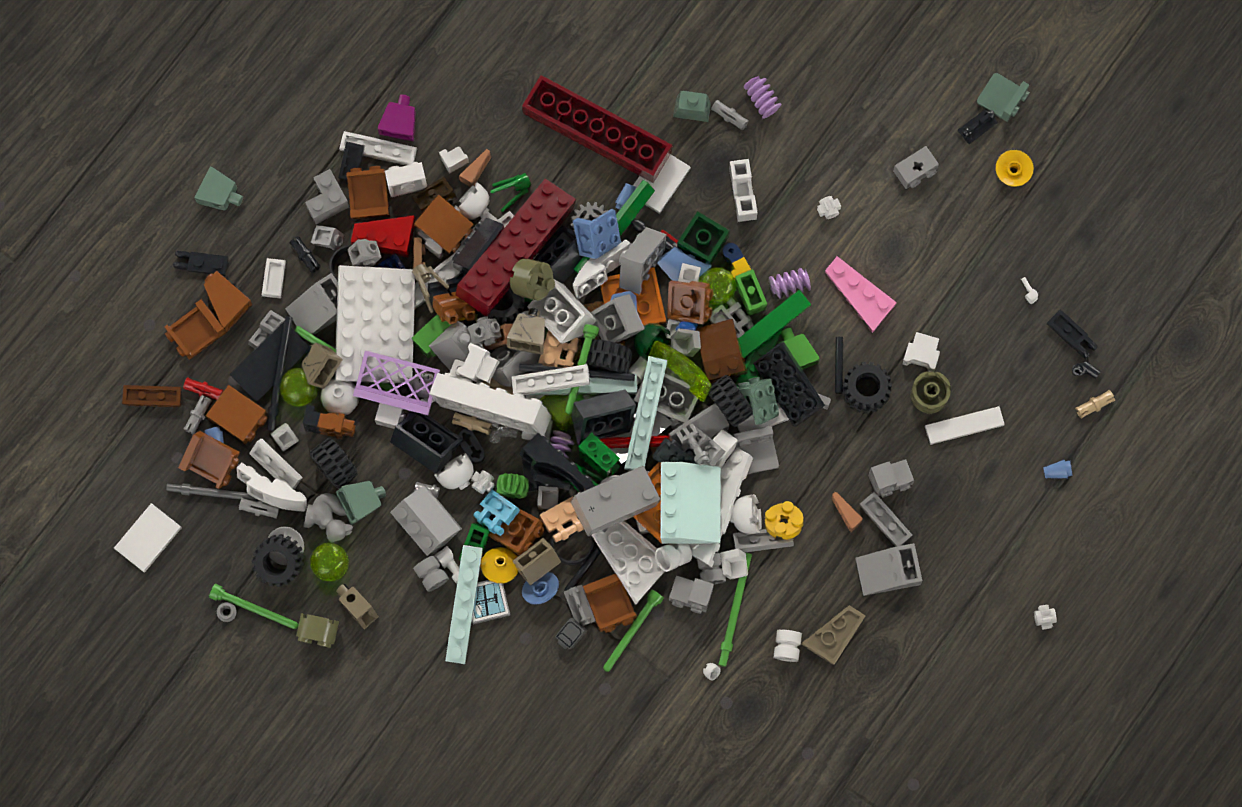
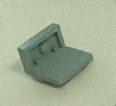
[977,73,1030,122]
[738,377,779,425]

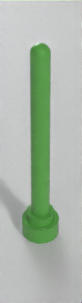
[565,324,599,414]
[209,584,298,629]
[603,589,664,671]

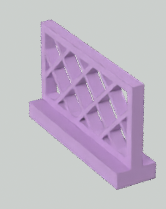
[353,350,440,415]

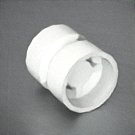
[655,544,692,572]
[773,630,802,662]

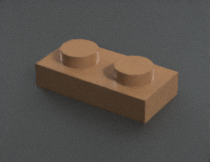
[413,237,425,269]

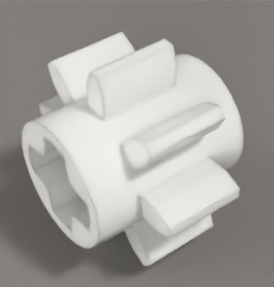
[817,196,841,219]
[471,470,495,494]
[1034,605,1057,630]

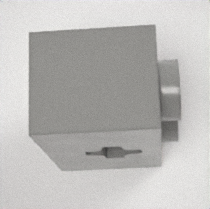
[893,146,939,189]

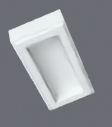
[262,258,286,298]

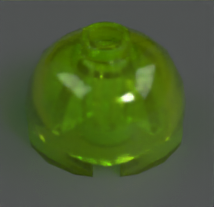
[699,267,736,305]
[280,368,318,407]
[310,543,349,582]

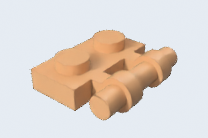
[538,330,579,368]
[539,496,584,542]

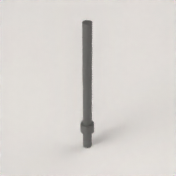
[166,483,259,502]

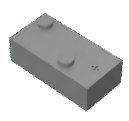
[571,466,661,536]

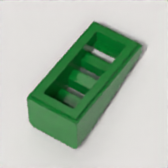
[459,523,491,561]

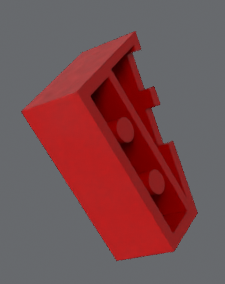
[351,215,415,257]

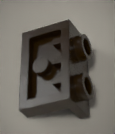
[412,177,459,213]

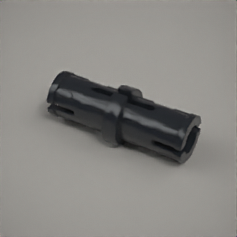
[289,236,321,273]

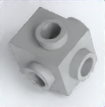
[348,239,381,267]
[468,317,502,346]

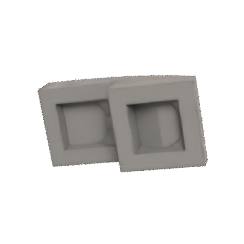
[248,310,285,348]
[686,427,726,467]

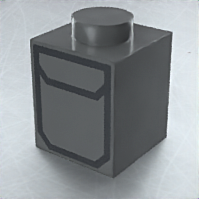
[555,618,588,649]

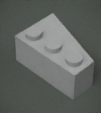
[619,227,667,294]

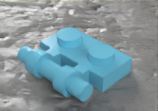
[473,490,520,536]

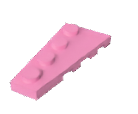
[825,256,896,333]

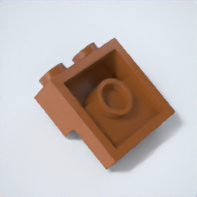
[667,280,713,324]
[489,509,544,555]

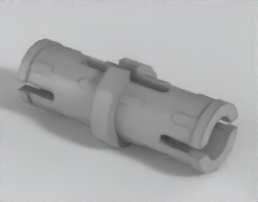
[711,100,749,130]
[184,395,212,434]
[239,498,279,519]

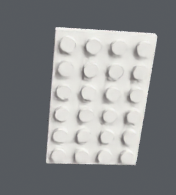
[335,265,415,384]

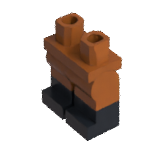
[427,276,475,325]
[303,405,356,440]

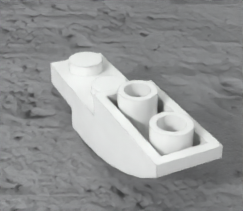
[573,240,630,299]
[237,463,307,511]

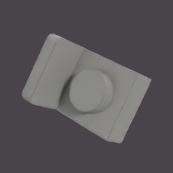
[311,225,344,251]

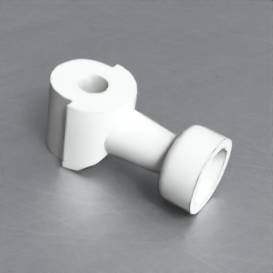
[435,546,459,583]

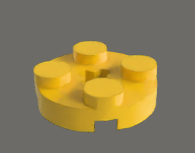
[765,501,803,540]

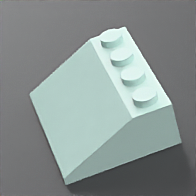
[661,462,721,544]

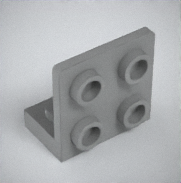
[734,426,779,475]

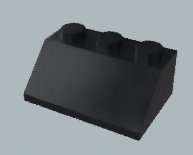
[452,218,504,275]
[533,225,584,284]
[571,389,636,445]
[390,412,463,474]

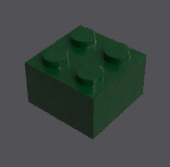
[677,211,730,265]

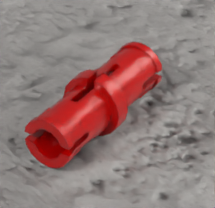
[183,377,224,400]

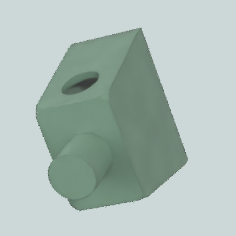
[673,91,711,122]
[194,166,243,210]
[336,481,386,525]

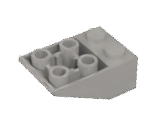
[285,273,338,335]
[855,543,922,596]

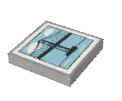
[472,580,510,624]

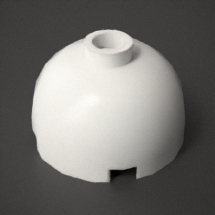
[454,182,489,220]
[321,378,359,416]
[434,453,474,490]
[730,494,762,534]

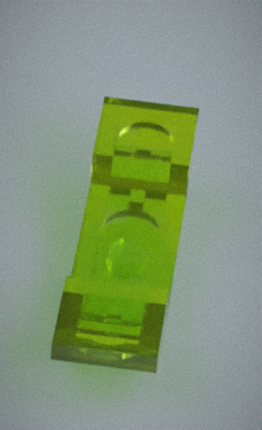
[649,341,711,402]

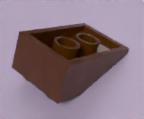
[696,318,748,384]

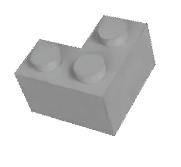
[305,169,349,224]
[868,459,914,498]
[669,576,714,614]

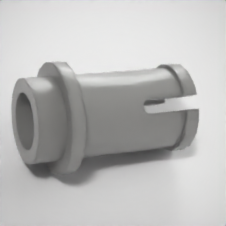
[414,482,440,498]

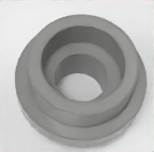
[217,602,237,622]

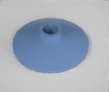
[522,572,559,604]

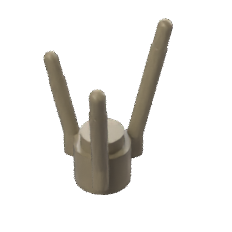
[412,264,449,313]

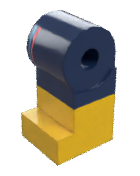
[723,243,751,283]

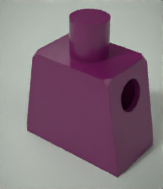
[378,95,416,142]

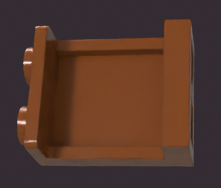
[346,166,389,219]
[413,195,473,254]
[165,299,226,360]
[206,385,268,445]
[178,431,240,489]
[583,573,636,633]

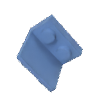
[573,209,621,259]

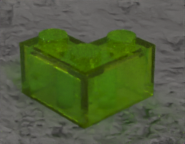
[539,395,577,433]

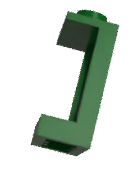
[578,433,620,479]

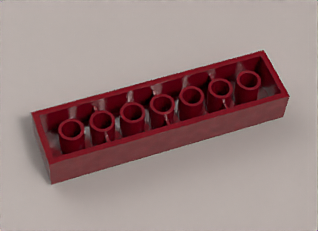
[522,75,672,183]
[455,179,576,317]

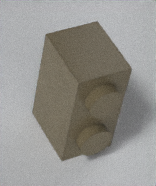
[513,538,561,585]

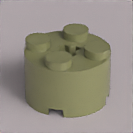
[510,259,555,301]
[910,371,951,414]
[296,613,339,648]

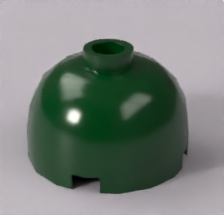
[634,323,671,361]

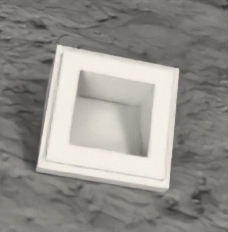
[270,423,299,452]

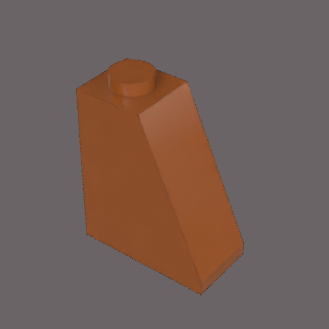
[204,271,252,332]

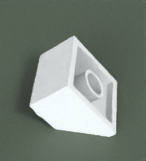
[385,162,427,197]

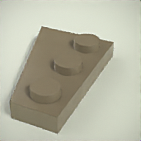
[801,605,865,665]

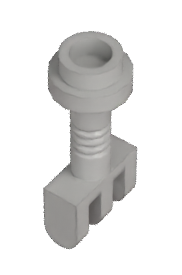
[676,423,710,465]

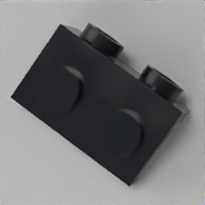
[652,437,697,464]

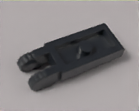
[173,251,229,276]
[1047,309,1098,359]

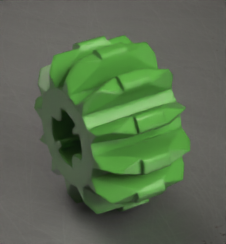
[496,473,529,499]

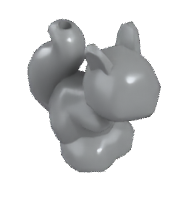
[304,493,353,543]

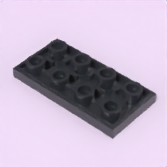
[229,321,309,402]
[753,342,825,427]

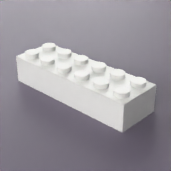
[429,373,552,436]

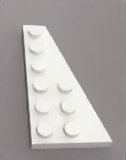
[689,447,753,568]
[578,492,665,604]

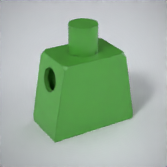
[780,328,820,370]

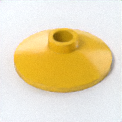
[996,150,1034,187]
[481,547,519,583]

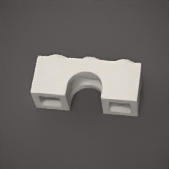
[729,159,757,222]

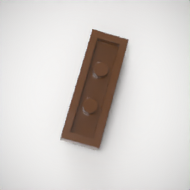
[122,385,182,407]

